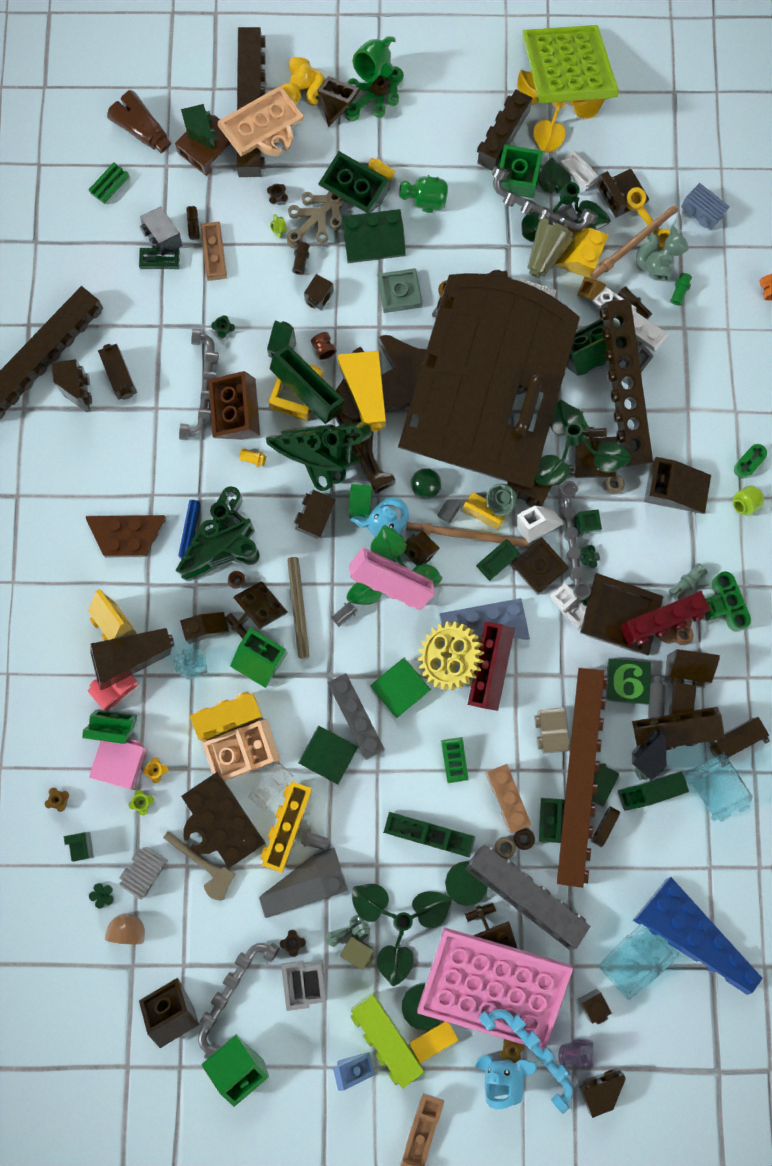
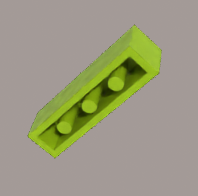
[350,992,425,1089]

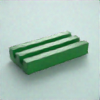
[88,162,130,204]

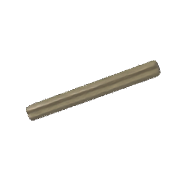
[287,557,310,659]

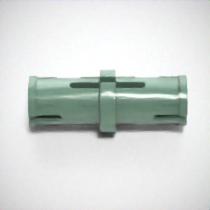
[669,563,708,600]

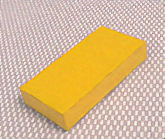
[409,1021,459,1064]

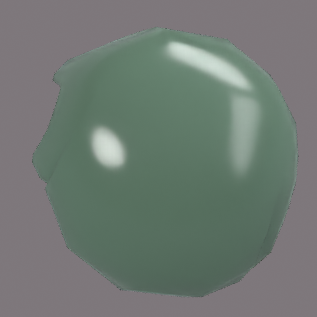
[486,483,517,516]

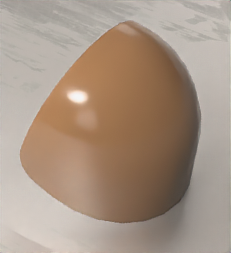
[105,913,145,945]

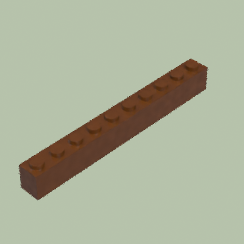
[557,668,608,888]

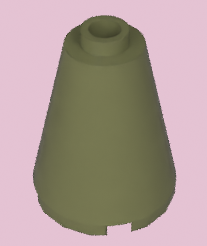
[527,219,575,278]

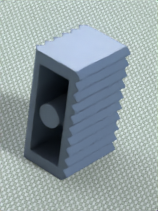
[681,183,730,230]

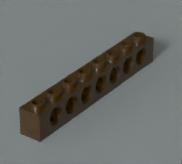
[599,299,653,467]

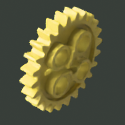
[418,621,484,691]

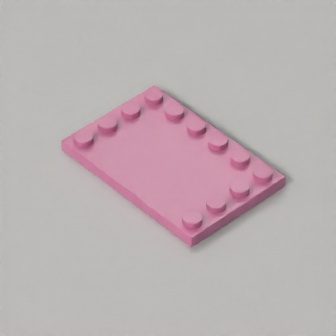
[417,927,573,1050]

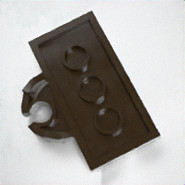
[181,771,265,868]

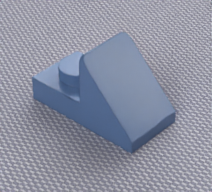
[333,1052,375,1091]

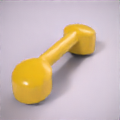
[626,187,670,250]

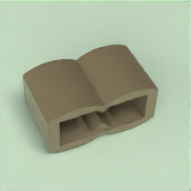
[534,708,570,754]

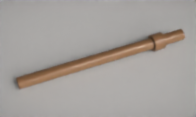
[590,205,678,280]
[406,522,529,547]

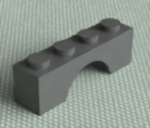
[327,673,385,760]

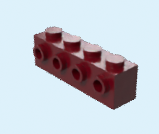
[620,591,711,646]
[467,621,515,711]

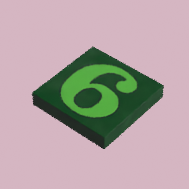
[606,658,651,705]

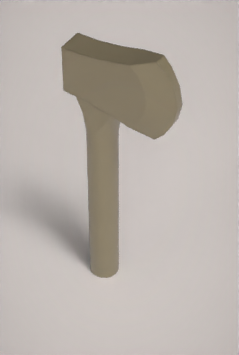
[163,831,236,901]

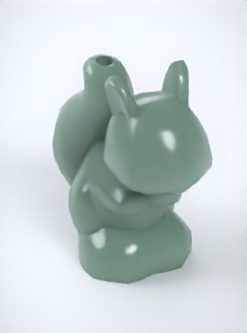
[636,226,689,281]

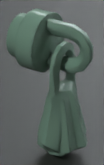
[325,916,370,947]

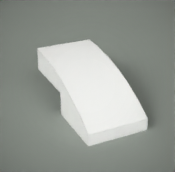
[550,583,586,630]

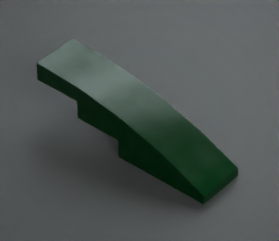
[383,812,476,858]

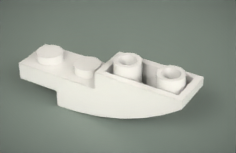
[592,287,668,351]

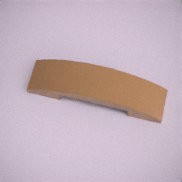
[400,1093,444,1166]

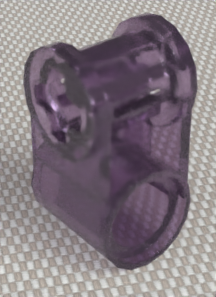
[558,1040,594,1069]

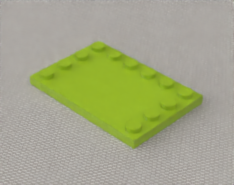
[522,25,619,104]

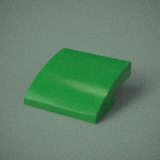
[370,657,431,718]
[82,710,137,744]

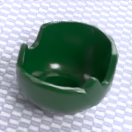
[410,468,442,499]

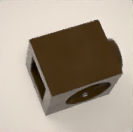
[304,274,334,310]

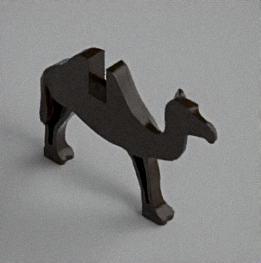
[335,297,454,494]

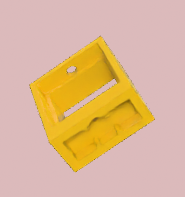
[268,365,323,421]

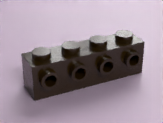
[477,89,533,171]
[632,707,725,750]

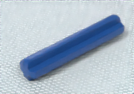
[178,500,201,559]

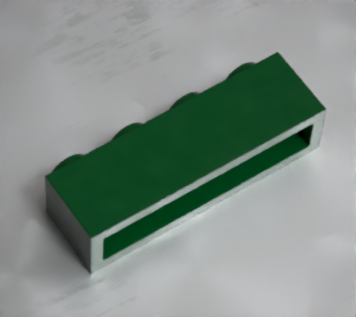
[269,345,345,424]

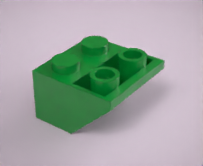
[230,628,288,688]
[202,1034,269,1107]

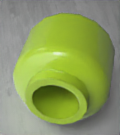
[733,485,764,516]

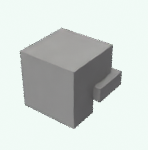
[281,961,327,1011]

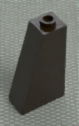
[90,628,174,690]

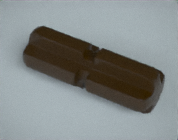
[186,206,200,240]

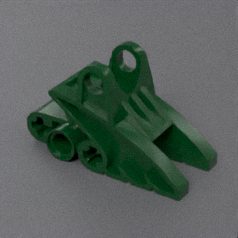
[266,422,372,491]
[175,486,260,582]

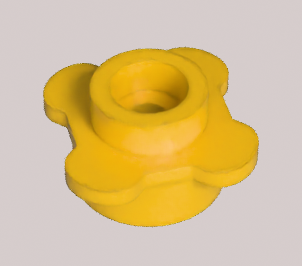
[143,757,168,783]

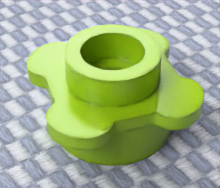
[270,214,287,238]
[128,790,154,815]

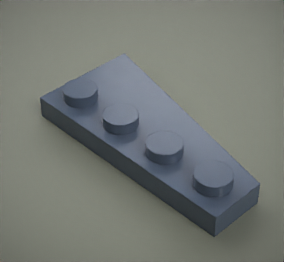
[439,598,530,640]

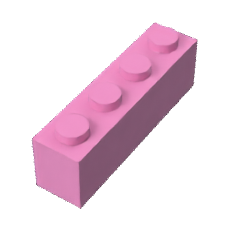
[349,547,435,610]

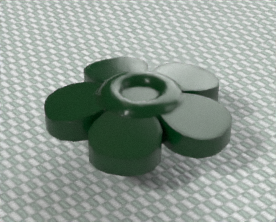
[581,545,600,568]
[89,883,114,909]

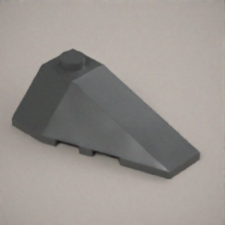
[259,847,348,918]

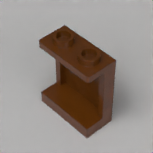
[175,111,232,176]

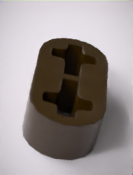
[591,806,620,847]

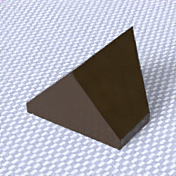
[318,76,360,127]

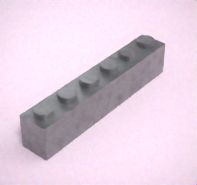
[465,844,591,950]

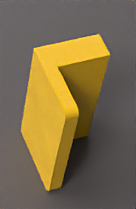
[462,492,506,530]

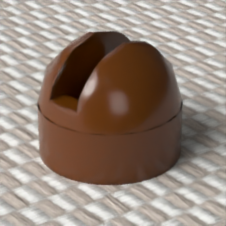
[228,571,245,589]

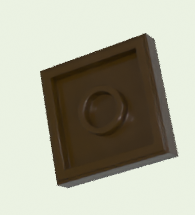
[510,537,569,595]

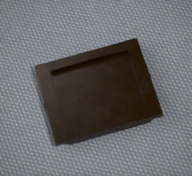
[580,573,664,656]

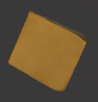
[577,276,606,300]

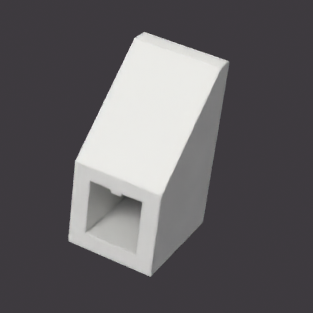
[517,506,563,543]

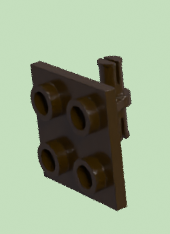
[575,427,617,478]
[225,581,288,639]
[465,902,518,949]

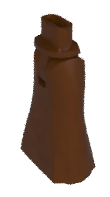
[107,90,171,153]

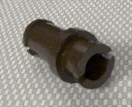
[292,242,310,275]

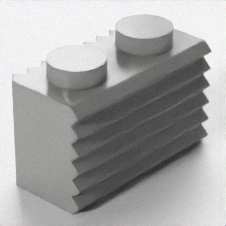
[119,847,168,900]

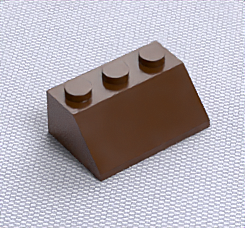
[208,371,260,440]

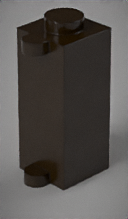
[98,343,137,400]
[710,716,770,766]

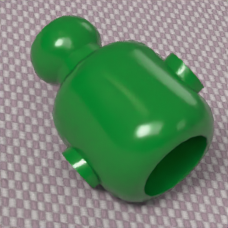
[399,175,448,213]

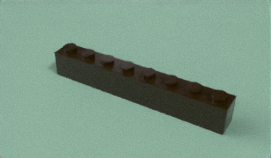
[236,27,266,177]
[0,286,103,419]

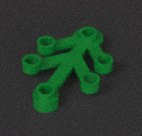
[345,66,404,121]

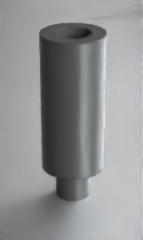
[648,676,665,718]

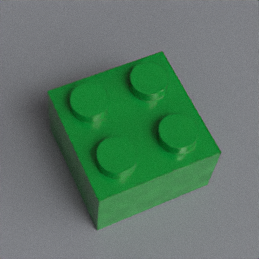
[500,145,543,198]

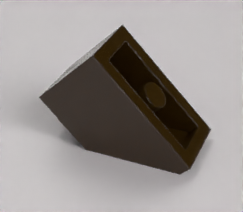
[180,612,229,644]

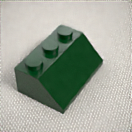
[318,151,390,213]
[342,209,406,263]
[567,319,623,376]

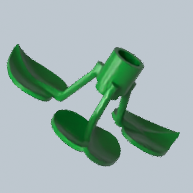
[346,525,442,605]

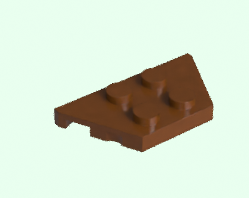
[86,515,166,558]

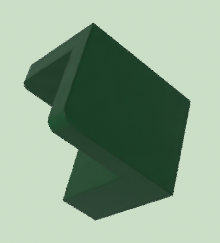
[574,509,602,537]
[63,832,94,862]

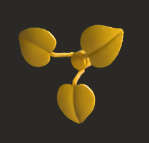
[517,70,606,153]

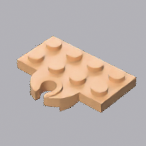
[217,86,304,156]

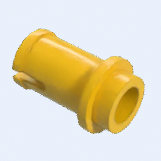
[239,448,266,467]

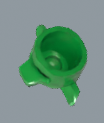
[352,36,396,83]

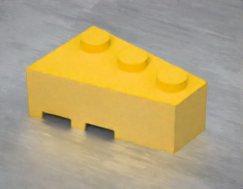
[189,691,263,742]

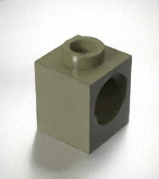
[340,935,375,971]

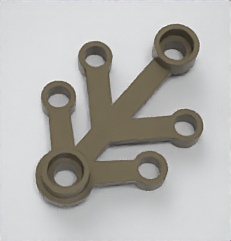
[287,192,345,249]

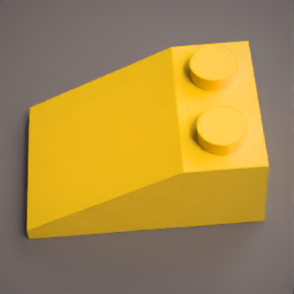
[88,588,137,641]

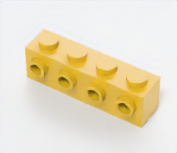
[260,781,313,873]

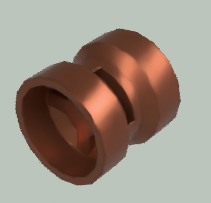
[310,332,337,360]

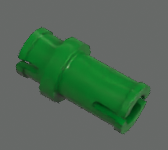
[670,273,692,306]

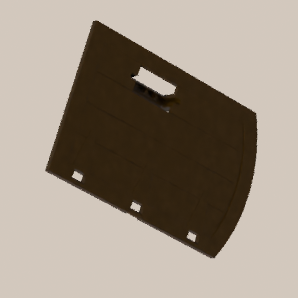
[398,273,580,489]

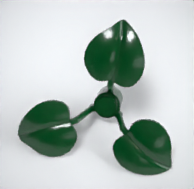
[521,157,611,242]
[535,399,631,486]
[352,884,452,986]

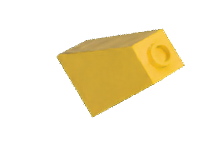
[338,351,386,431]

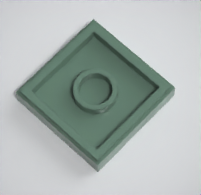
[377,268,423,313]

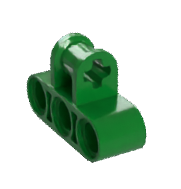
[705,571,751,632]

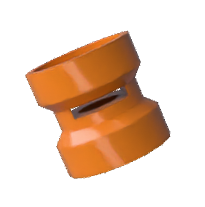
[759,274,772,301]

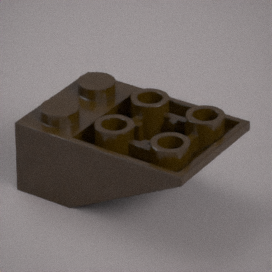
[644,457,711,514]

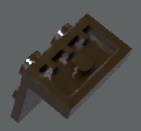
[597,169,649,218]

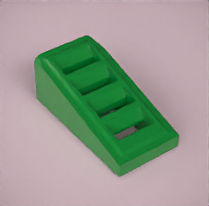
[441,737,469,783]

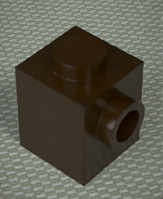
[404,531,440,566]
[578,989,612,1024]

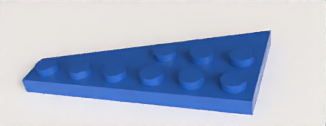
[632,877,763,995]

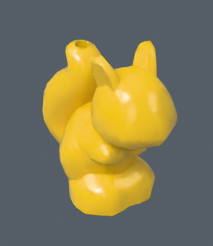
[281,57,325,105]

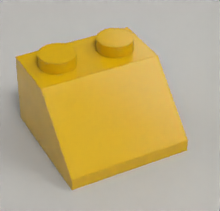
[555,228,609,278]

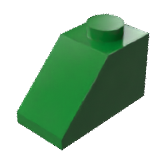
[349,484,372,518]

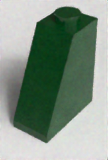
[617,771,689,811]

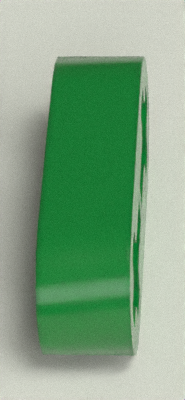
[734,444,767,479]

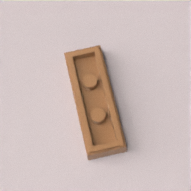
[200,221,227,281]

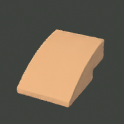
[202,720,281,781]

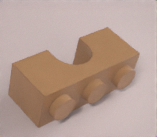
[485,764,532,833]

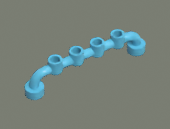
[478,1009,574,1114]

